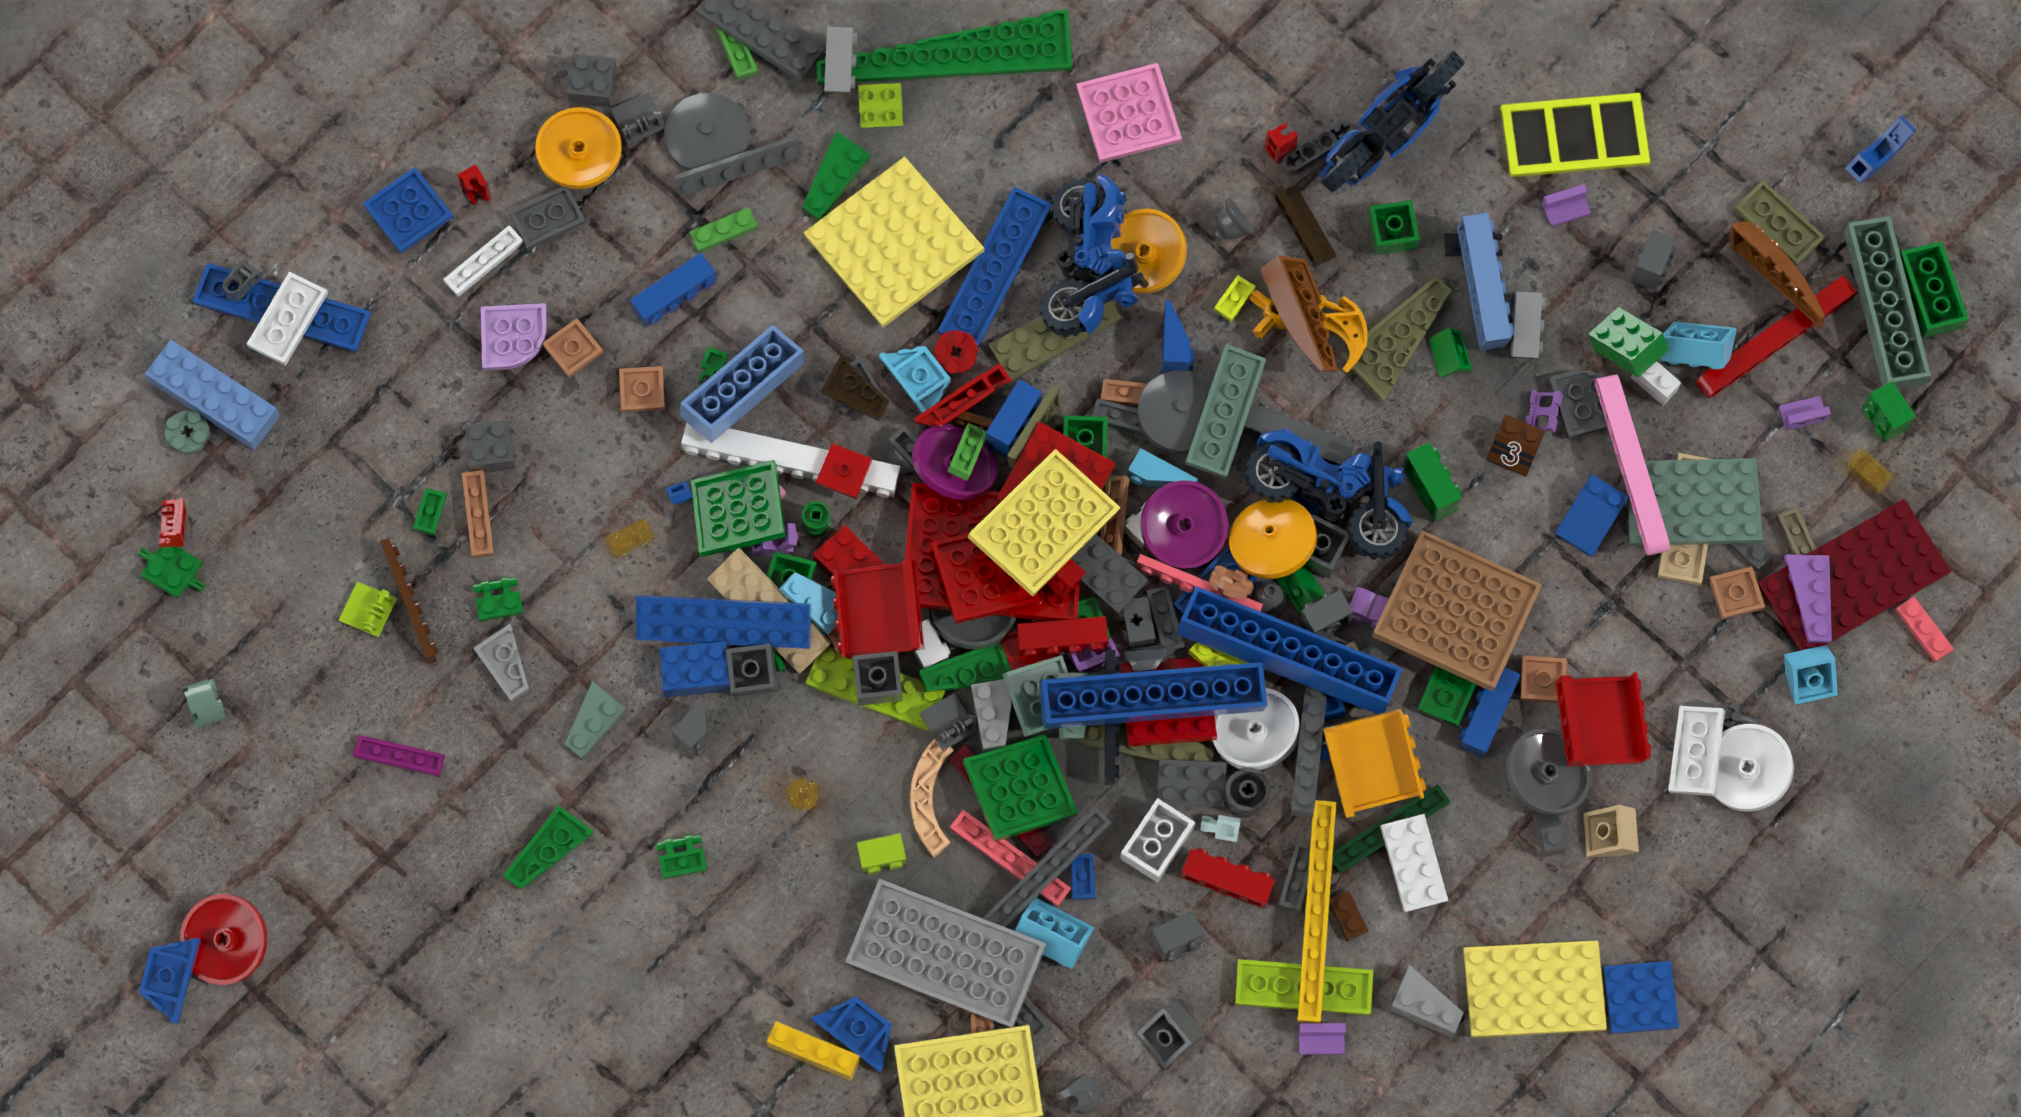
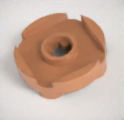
[1209,566,1254,599]

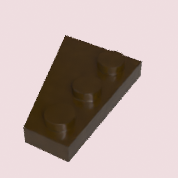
[821,355,889,422]

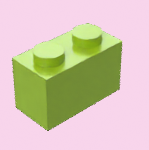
[857,833,906,875]

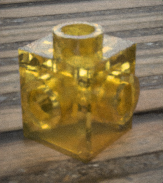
[784,774,820,811]

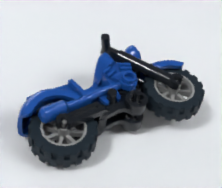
[1039,174,1149,337]
[1244,429,1412,560]

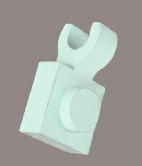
[1200,815,1241,842]

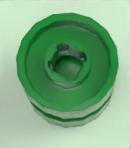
[802,501,831,538]

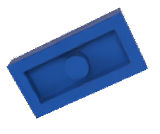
[1071,854,1095,900]

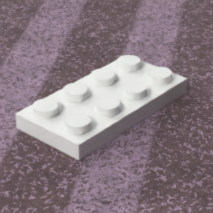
[247,272,328,366]
[1668,706,1725,796]
[1380,814,1448,912]

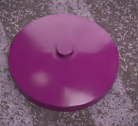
[912,425,997,500]
[1140,480,1228,569]

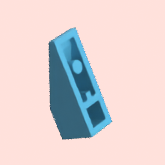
[1127,448,1198,488]

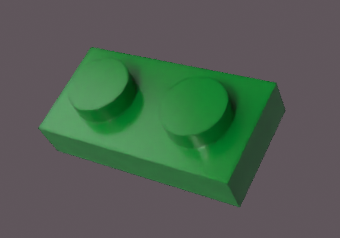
[413,488,448,536]

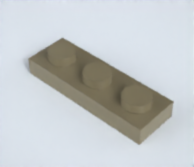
[1776,507,1816,555]

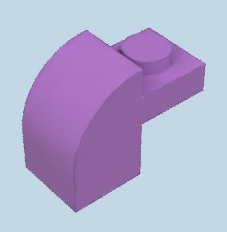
[752,523,798,556]

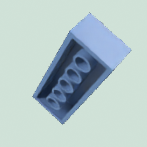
[1457,213,1514,351]
[680,325,804,443]
[145,340,280,450]

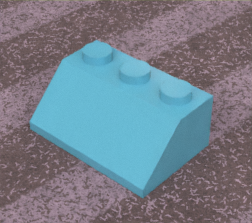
[1661,322,1736,369]
[1015,898,1095,969]

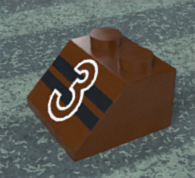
[1486,414,1545,477]

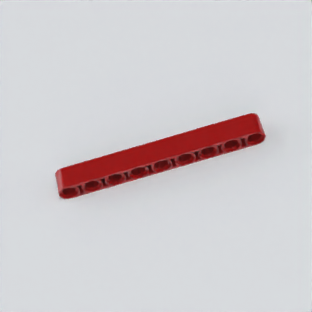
[1695,276,1858,399]

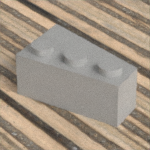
[824,27,857,94]
[1510,292,1546,358]
[971,679,1012,753]
[1390,965,1464,1038]

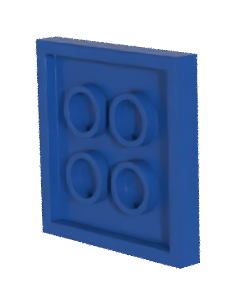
[363,167,453,254]
[1603,961,1679,1034]

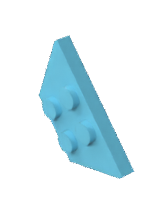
[879,346,951,413]

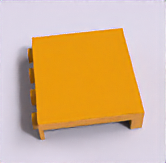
[1323,708,1426,818]

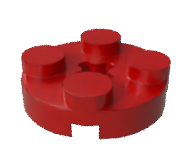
[934,330,978,373]

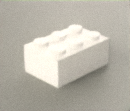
[1120,798,1195,883]

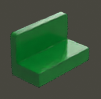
[1429,328,1473,378]
[1277,565,1325,615]

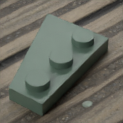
[565,681,626,760]

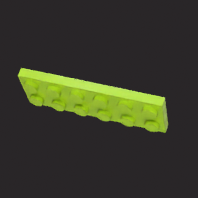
[805,646,945,732]
[1235,959,1373,1016]

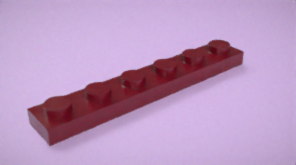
[948,745,1054,859]

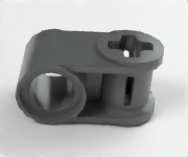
[223,259,263,301]

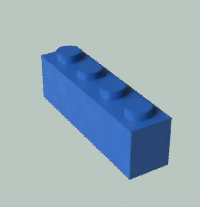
[630,253,717,327]
[1458,667,1521,758]

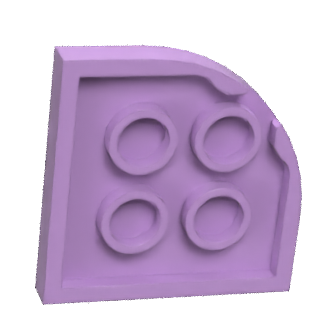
[481,303,547,371]

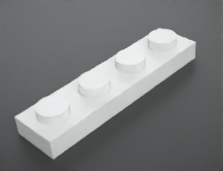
[443,226,524,297]

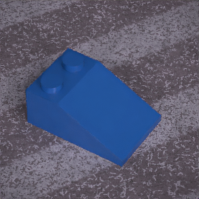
[1162,300,1194,374]
[1555,475,1629,557]

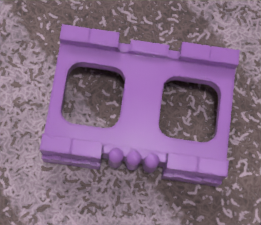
[1525,390,1563,432]

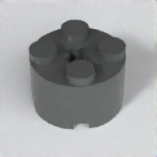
[1225,767,1271,817]

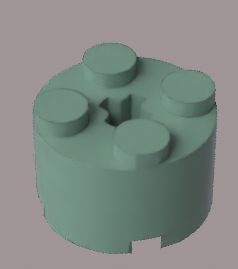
[182,679,226,730]

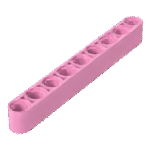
[1595,374,1670,556]

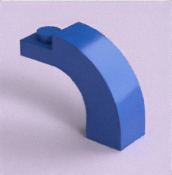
[1845,116,1917,183]

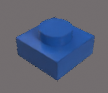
[665,481,692,504]
[1324,696,1346,721]

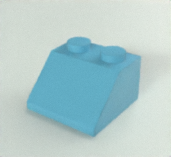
[1784,645,1838,705]

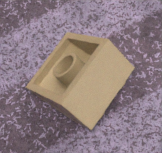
[1583,805,1639,857]

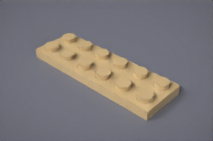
[1657,453,1709,586]
[707,548,832,674]

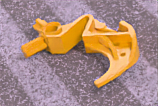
[1249,290,1368,373]

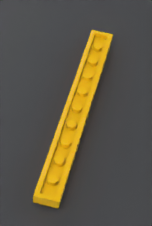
[1297,800,1336,1023]

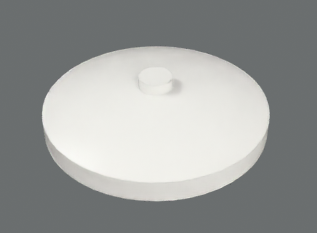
[1213,688,1300,770]
[1714,724,1794,812]

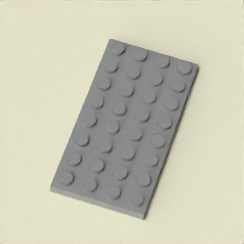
[845,879,1046,1028]

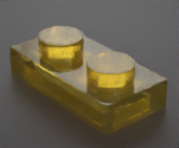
[1846,448,1894,494]
[605,518,655,558]

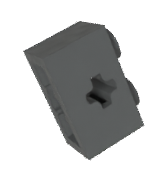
[1118,596,1156,649]

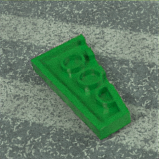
[802,131,871,221]
[918,642,1012,693]
[503,805,594,890]

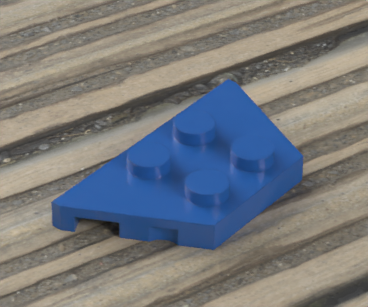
[139,938,201,1024]
[811,997,892,1073]

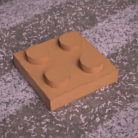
[542,318,604,378]
[619,366,665,413]
[1709,566,1765,620]
[1520,655,1567,703]

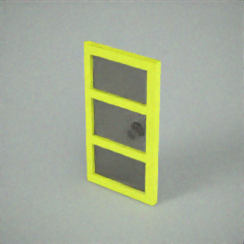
[1500,93,1650,177]

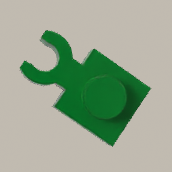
[698,347,729,384]

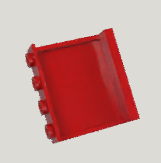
[831,559,925,660]
[1555,672,1651,767]

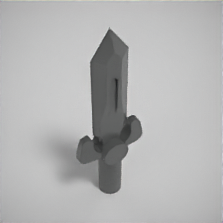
[1686,699,1759,728]

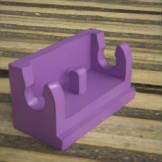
[1069,637,1120,673]

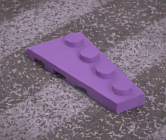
[1784,554,1832,643]

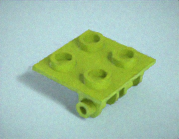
[858,83,903,128]
[338,582,397,638]

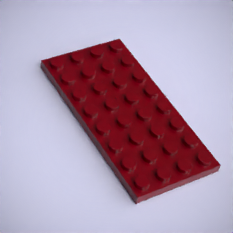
[1758,499,1952,651]

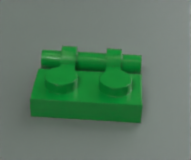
[473,576,524,622]
[656,834,707,880]

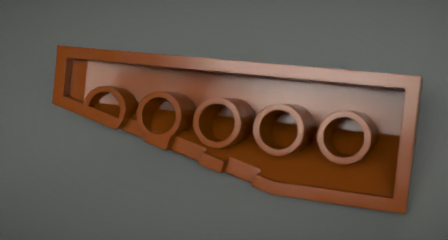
[1730,221,1825,329]
[1260,256,1337,373]

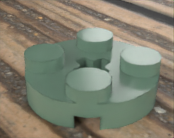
[165,411,210,455]

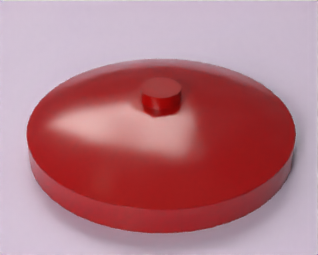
[180,894,268,985]

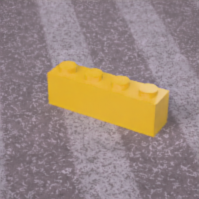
[767,1021,860,1081]

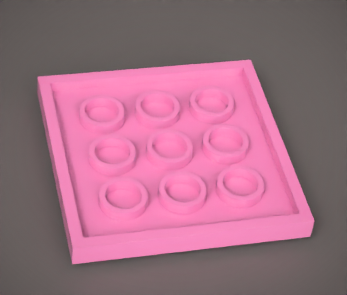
[1076,63,1182,163]

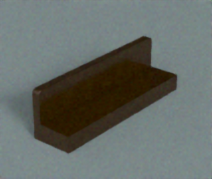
[1273,185,1336,268]

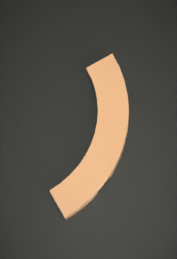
[910,738,954,858]

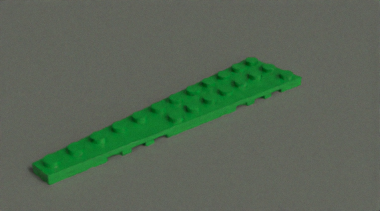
[817,9,1072,85]

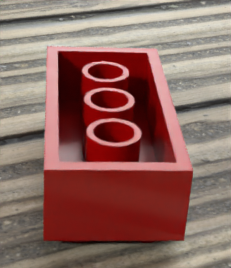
[813,525,885,578]

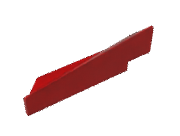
[913,363,1012,428]

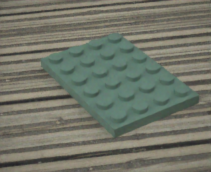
[1626,458,1763,546]

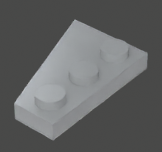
[474,624,529,702]

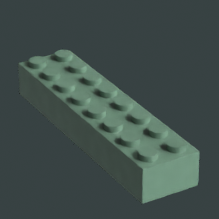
[1843,216,1931,389]

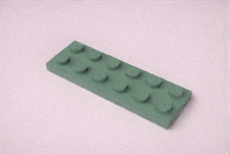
[1185,344,1266,479]

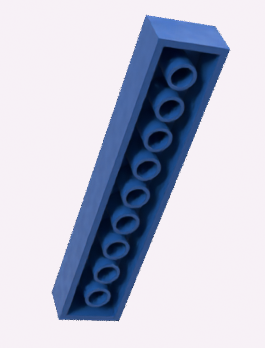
[1177,586,1403,714]
[1039,662,1268,729]

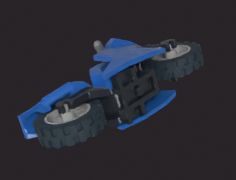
[1319,51,1465,193]

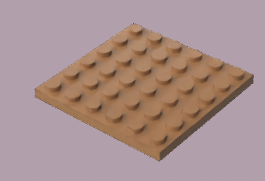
[1372,530,1542,692]

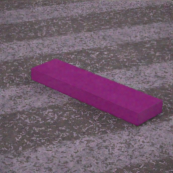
[353,735,446,777]

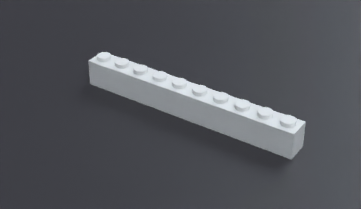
[681,423,900,498]

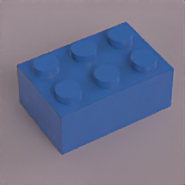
[986,379,1042,459]
[660,641,730,697]

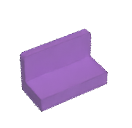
[1542,184,1590,227]
[1779,396,1831,431]
[1299,1023,1346,1055]

